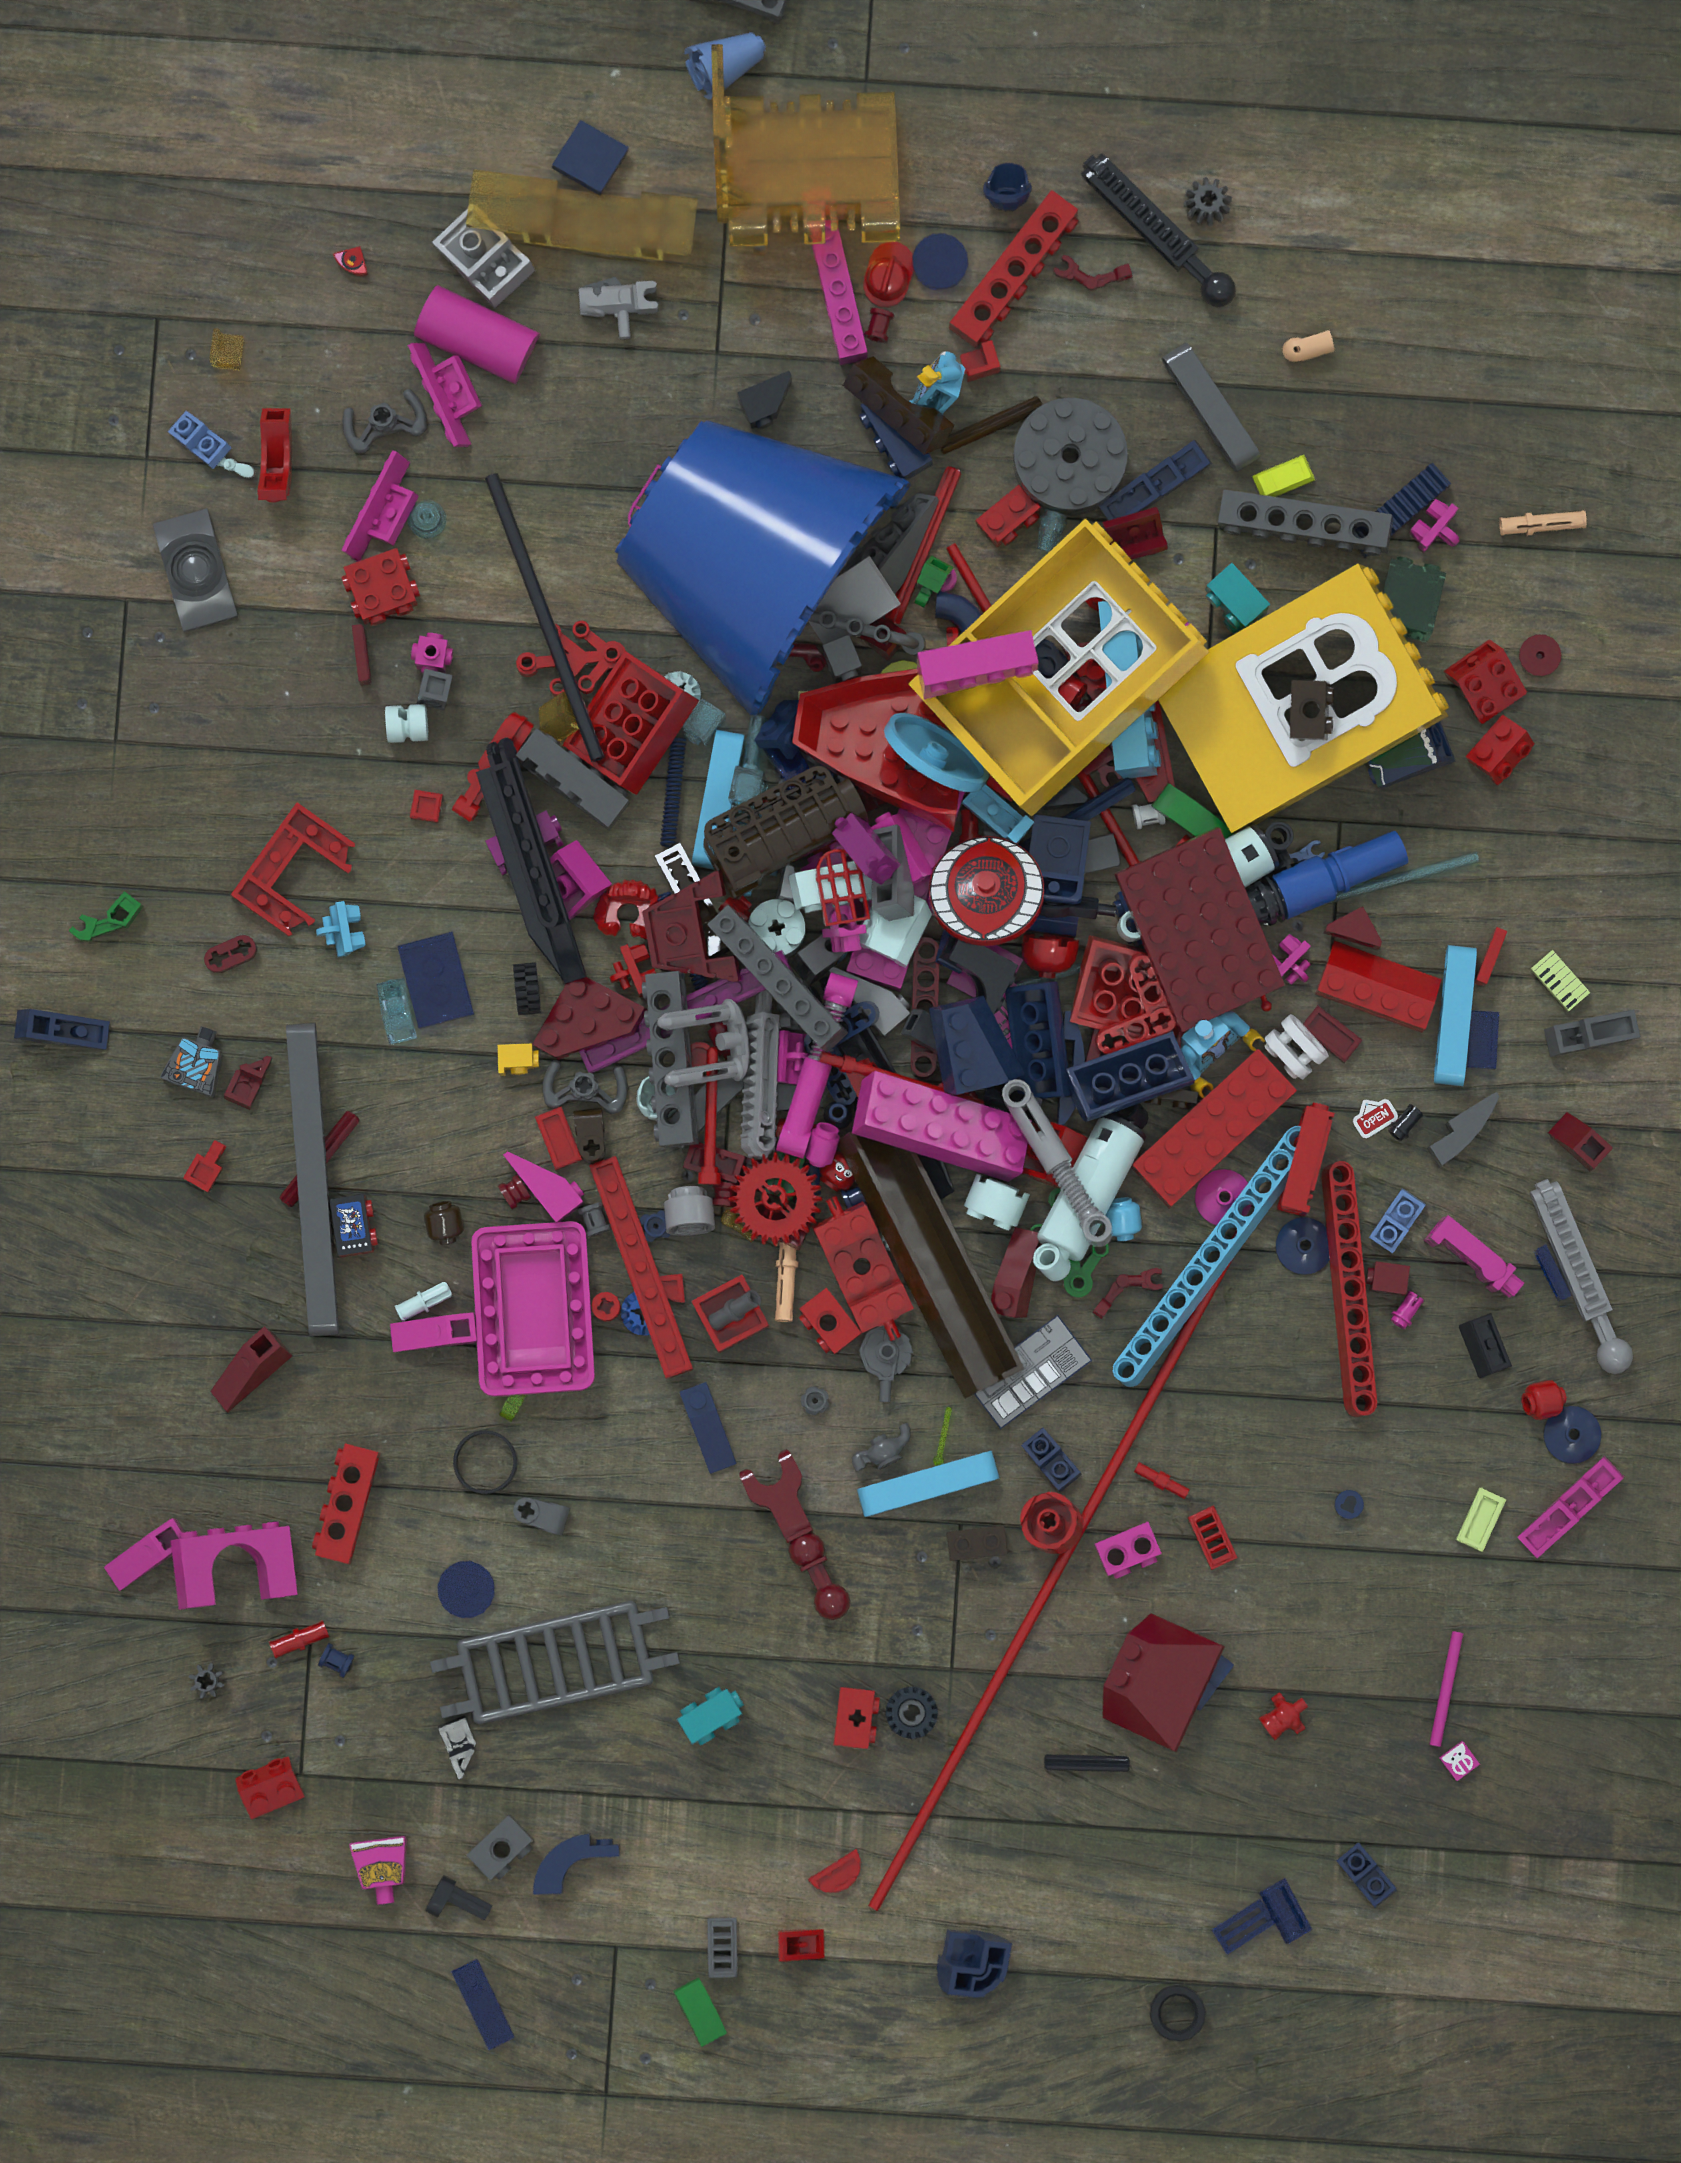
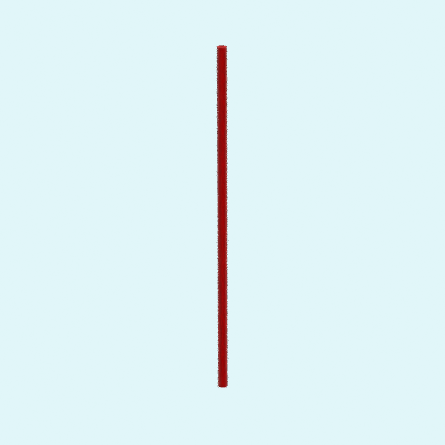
[946,543,1140,867]

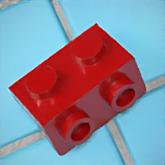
[1466,715,1534,785]
[235,1756,305,1820]

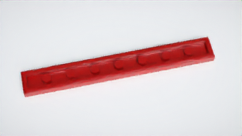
[589,1156,693,1379]

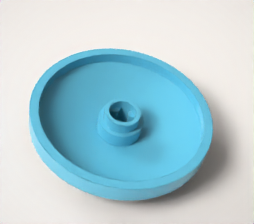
[884,713,989,792]

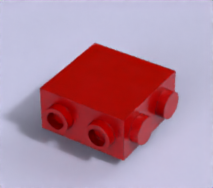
[341,548,420,626]

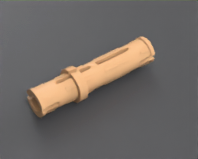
[1499,510,1587,536]
[775,1242,798,1322]

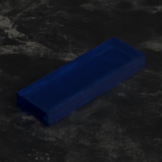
[451,1958,515,2050]

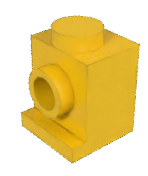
[497,1043,539,1076]

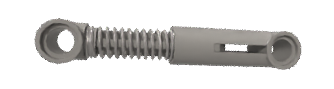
[1002,1080,1113,1247]

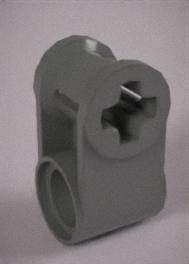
[513,1497,570,1536]

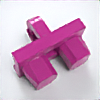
[1409,499,1459,552]
[822,906,867,952]

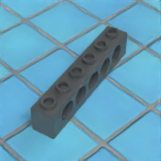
[1218,489,1393,556]
[707,905,848,1052]
[642,971,699,1148]

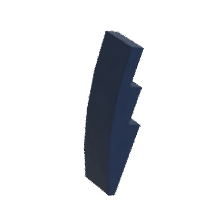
[1099,440,1212,520]

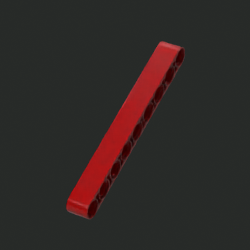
[1321,1161,1377,1417]

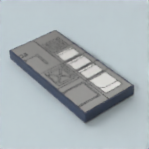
[974,1315,1092,1430]

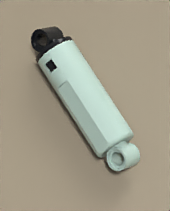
[1117,822,1293,942]
[1033,1103,1149,1281]

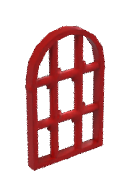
[816,849,870,927]

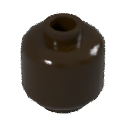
[424,1201,464,1245]

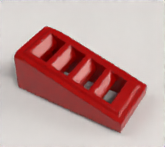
[1187,1505,1237,1570]

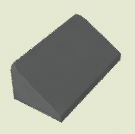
[1084,833,1121,874]

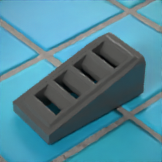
[707,1917,738,1978]

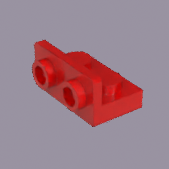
[975,485,1041,548]

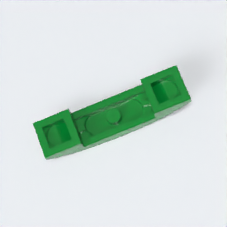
[1151,783,1235,839]

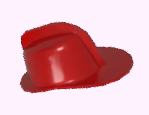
[863,241,914,307]

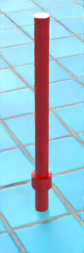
[818,1051,984,1105]

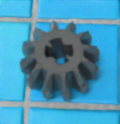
[1184,177,1232,226]

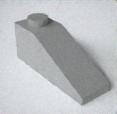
[829,967,911,1038]

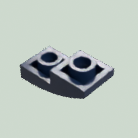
[1021,1427,1082,1493]
[1337,1842,1397,1908]

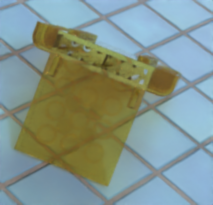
[711,44,900,247]

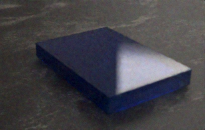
[397,932,474,1029]

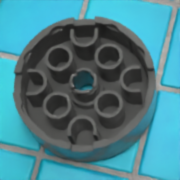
[1013,398,1128,516]

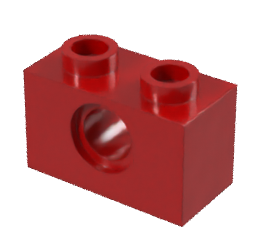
[798,1287,862,1355]

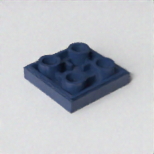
[552,120,629,196]

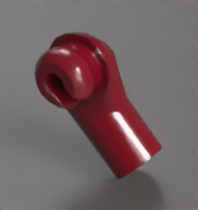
[788,643,826,672]

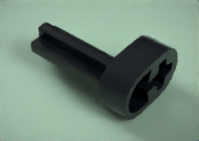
[425,1875,493,1921]

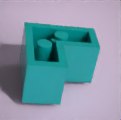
[1205,563,1270,634]

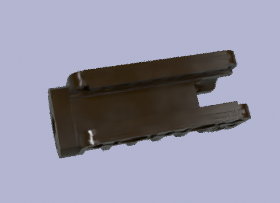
[703,766,869,900]

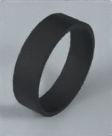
[453,1430,517,1494]

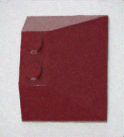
[1103,1613,1225,1752]

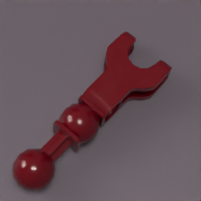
[739,1449,850,1620]

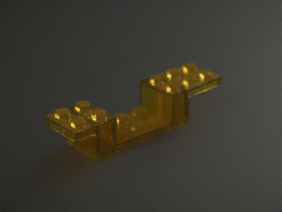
[466,169,698,261]

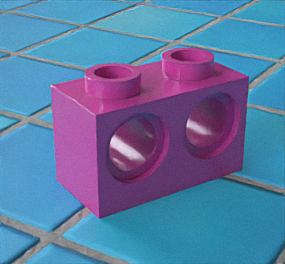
[1094,1522,1162,1579]

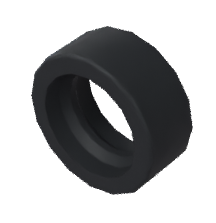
[1150,1985,1206,2042]

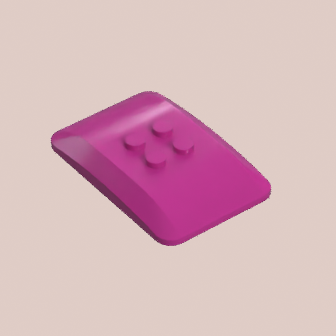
[471,1221,595,1397]

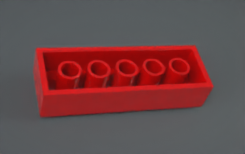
[1131,1049,1297,1209]

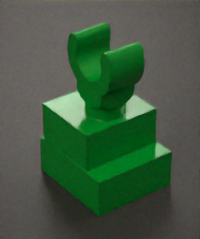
[914,555,954,608]

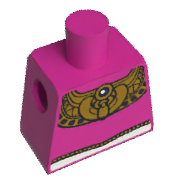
[350,1836,407,1905]

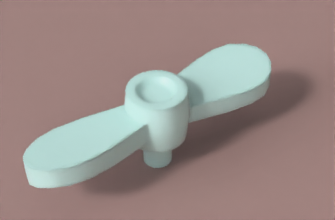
[217,457,255,478]

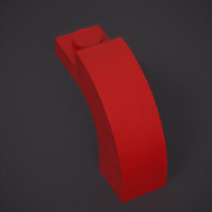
[258,408,292,502]

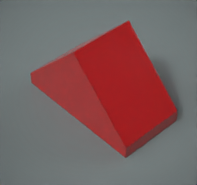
[778,1929,824,1961]

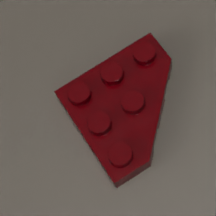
[532,977,647,1060]

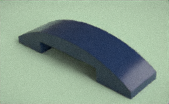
[1057,1011,1085,1126]

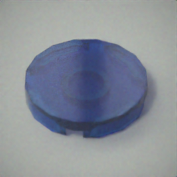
[912,233,968,290]
[438,1561,495,1618]

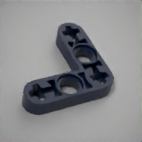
[804,1001,880,1105]

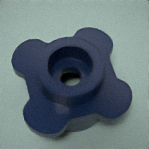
[640,1210,671,1242]

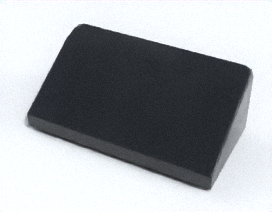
[1459,1313,1512,1378]

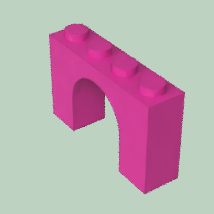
[800,812,933,927]
[171,1522,298,1610]

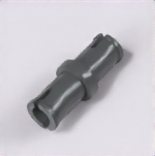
[708,1290,761,1331]

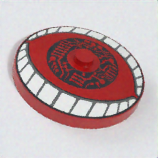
[929,836,1044,946]

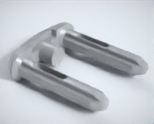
[657,999,750,1088]

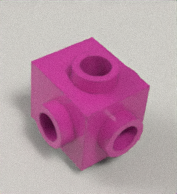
[411,633,453,673]

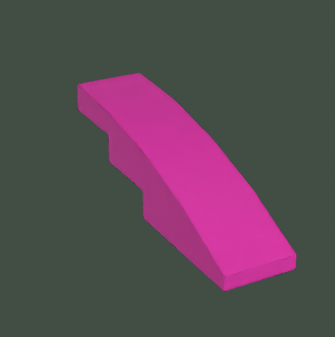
[1517,1456,1624,1558]

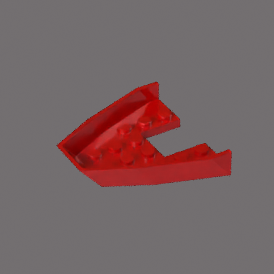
[792,668,960,832]

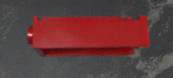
[1276,1103,1335,1217]

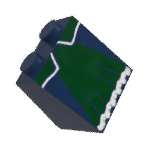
[1368,721,1455,787]

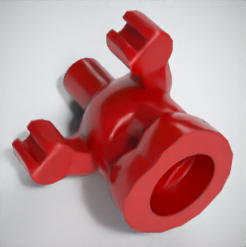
[1259,1692,1308,1740]

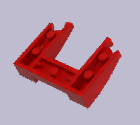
[230,802,355,936]

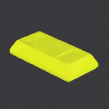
[1252,455,1315,497]

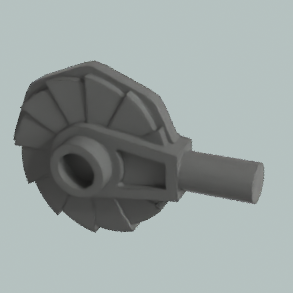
[859,1326,913,1402]

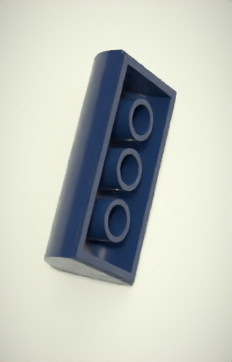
[1005,981,1071,1099]
[1066,1031,1195,1122]

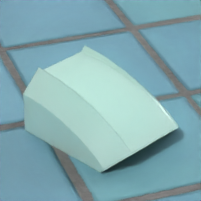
[859,895,932,968]

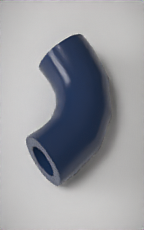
[935,591,982,634]

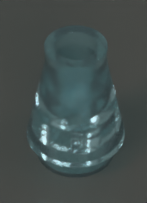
[1037,509,1067,552]

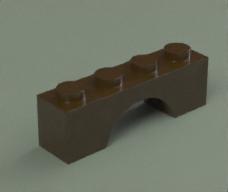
[842,356,955,455]

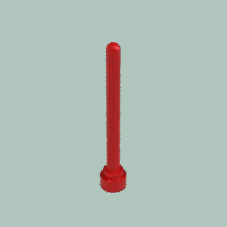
[698,1047,721,1185]

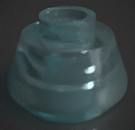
[408,500,446,539]

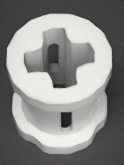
[1132,804,1165,830]

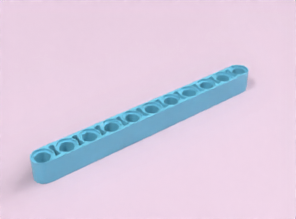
[1113,1126,1301,1387]

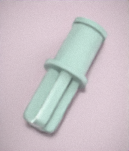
[395,1282,452,1322]

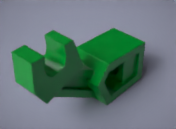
[69,891,143,942]

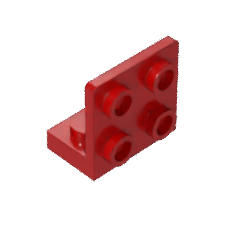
[1444,639,1527,724]

